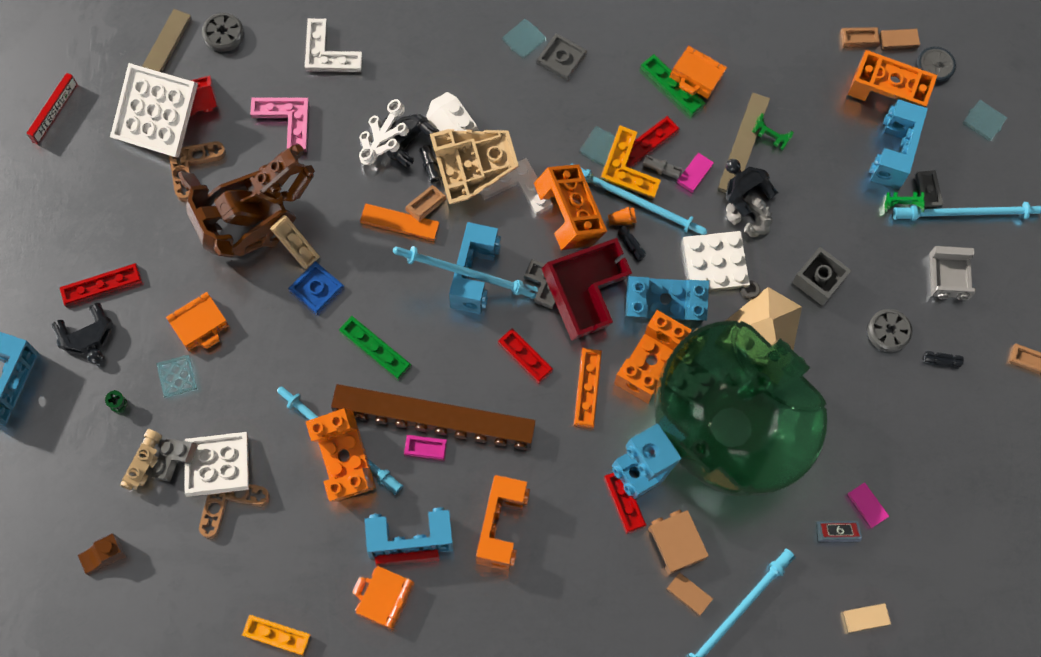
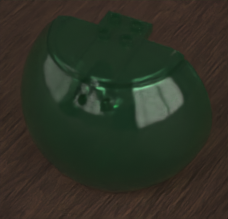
[655,321,827,496]

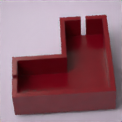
[541,238,632,341]

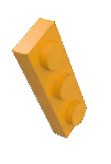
[242,615,311,656]

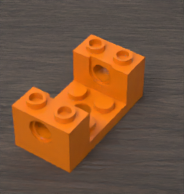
[848,50,938,108]
[534,164,607,250]
[614,310,692,404]
[305,408,376,501]
[476,475,530,571]

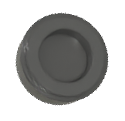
[740,280,760,300]

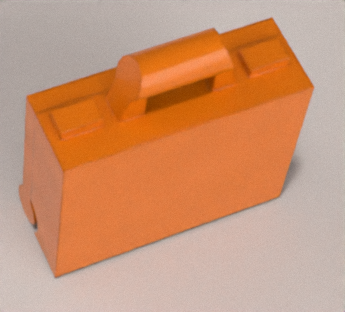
[670,45,727,99]
[166,292,229,351]
[352,566,415,631]

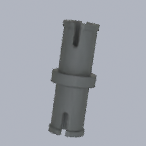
[643,155,683,180]

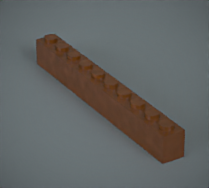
[331,384,536,450]

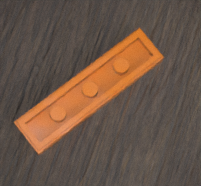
[360,203,440,242]
[574,348,602,428]

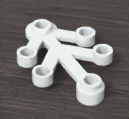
[359,99,409,165]

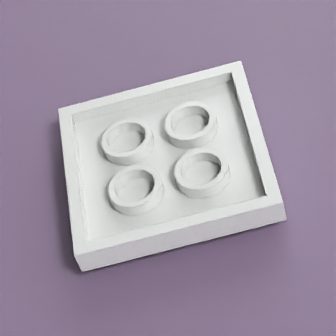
[683,231,750,292]
[185,432,249,497]

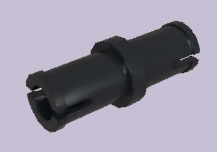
[419,145,442,183]

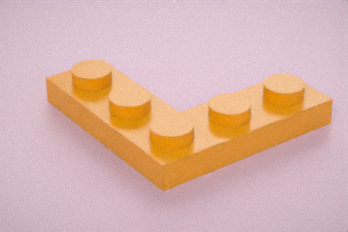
[600,125,661,199]

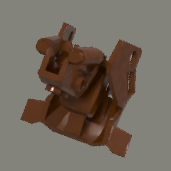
[178,143,315,257]

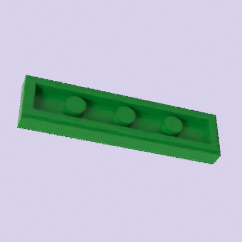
[640,54,706,117]
[339,316,411,381]

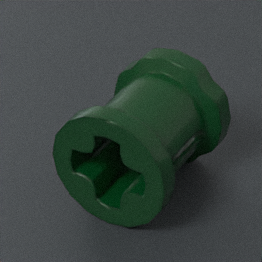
[105,390,128,413]

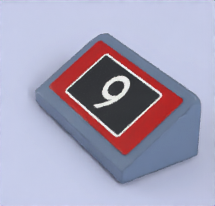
[816,521,862,542]

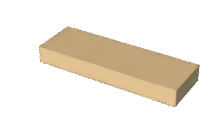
[270,215,320,270]

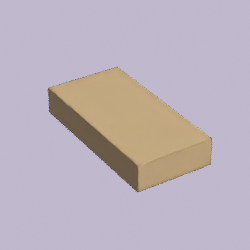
[843,603,891,633]

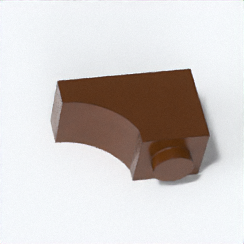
[78,533,127,575]

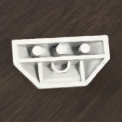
[426,92,479,131]

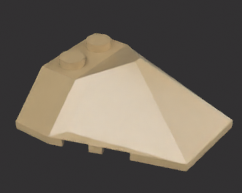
[430,129,519,205]
[712,287,802,380]

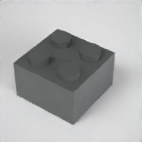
[792,247,852,306]

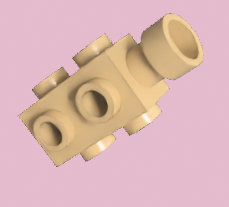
[120,429,162,491]

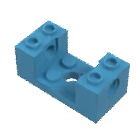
[869,99,928,190]
[449,222,501,314]
[625,276,709,321]
[0,332,39,426]
[612,423,682,499]
[365,507,453,560]

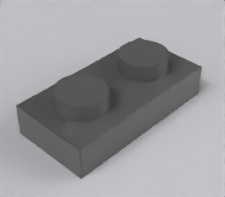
[915,170,943,209]

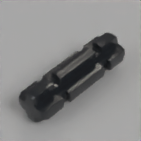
[617,226,646,260]
[923,351,964,367]

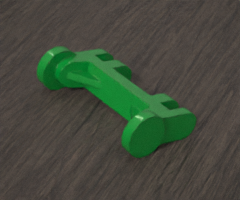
[752,113,794,150]
[884,192,925,213]

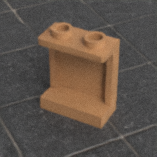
[648,510,709,575]

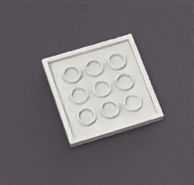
[110,63,198,158]

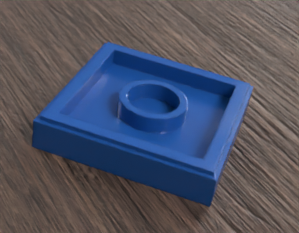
[288,261,344,315]

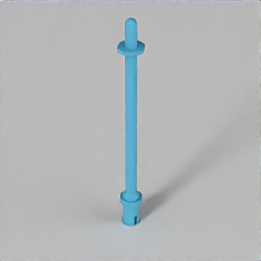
[571,163,707,235]
[893,202,1041,221]
[393,246,538,299]
[277,387,403,495]
[688,549,796,657]

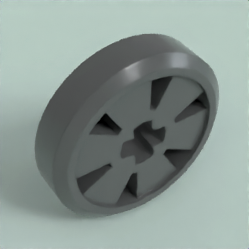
[202,13,244,52]
[867,309,913,352]

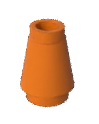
[608,207,637,226]

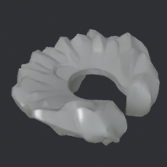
[726,195,773,238]

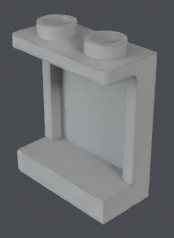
[929,246,976,300]

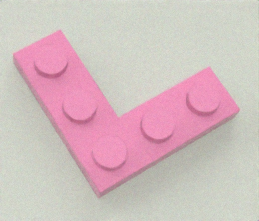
[251,98,309,152]

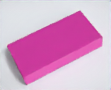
[677,153,714,193]
[404,435,447,461]
[847,482,889,528]

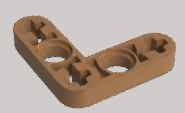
[169,141,226,202]
[199,484,270,539]

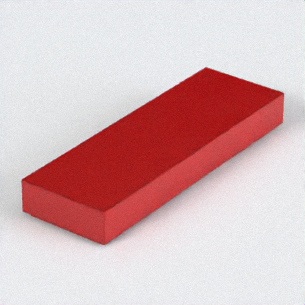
[498,328,553,384]
[604,473,647,534]
[375,549,439,567]

